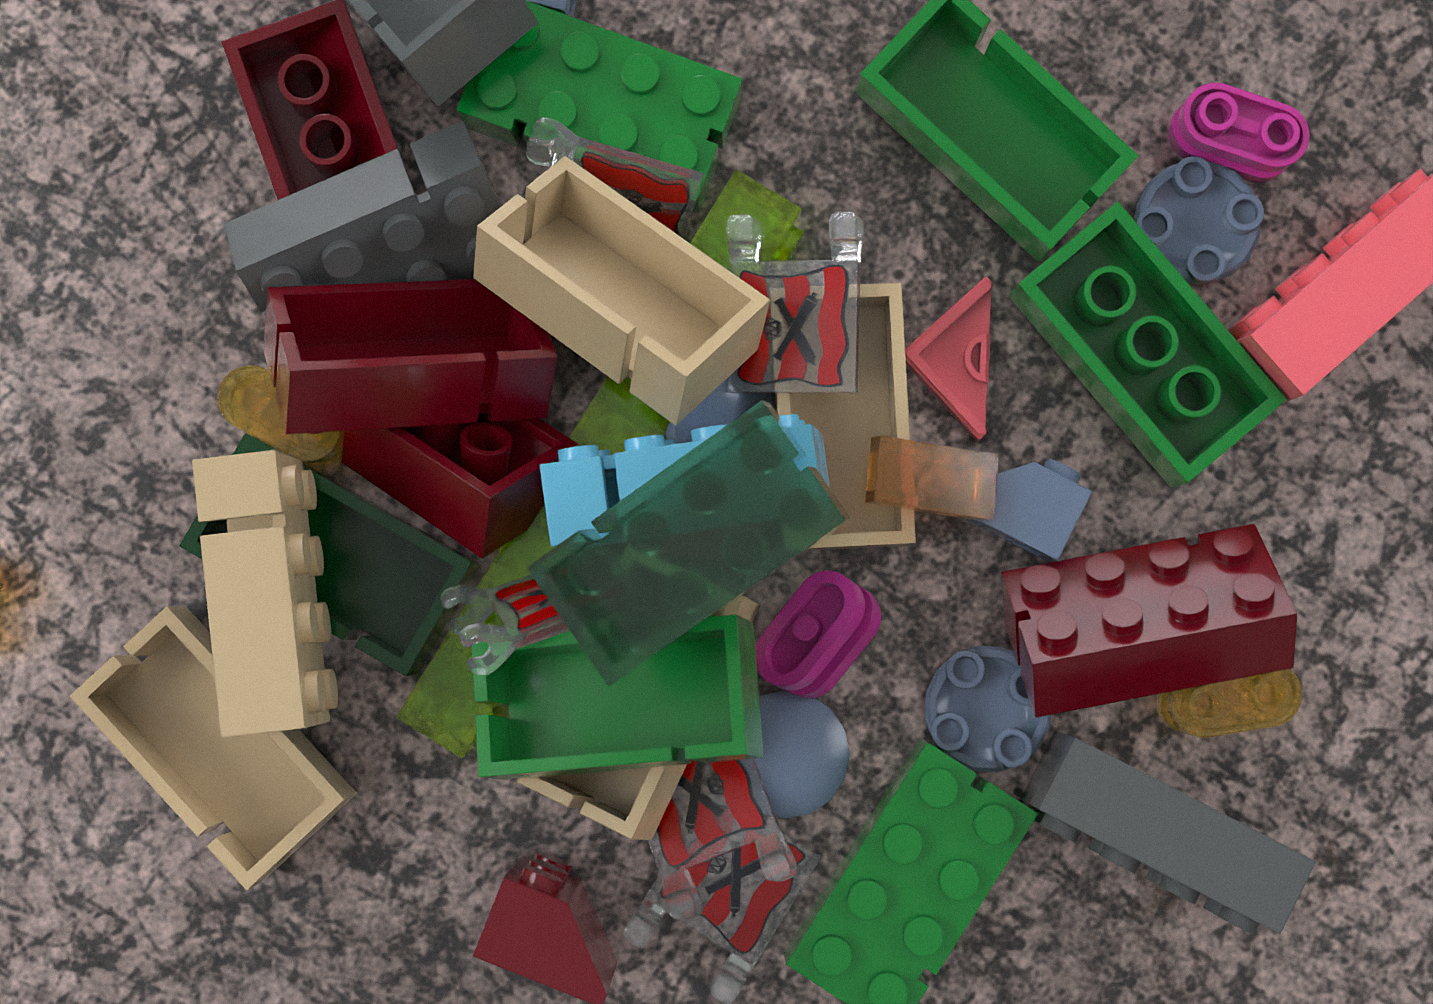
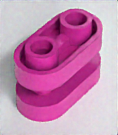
[1168,83,1310,183]
[755,570,881,699]

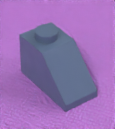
[936,459,1092,562]

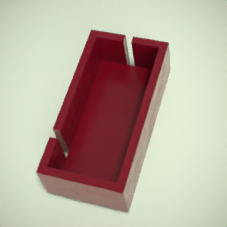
[264,279,558,434]
[1001,523,1297,718]

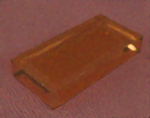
[865,436,999,521]

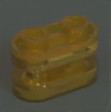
[217,365,344,467]
[1156,669,1302,738]

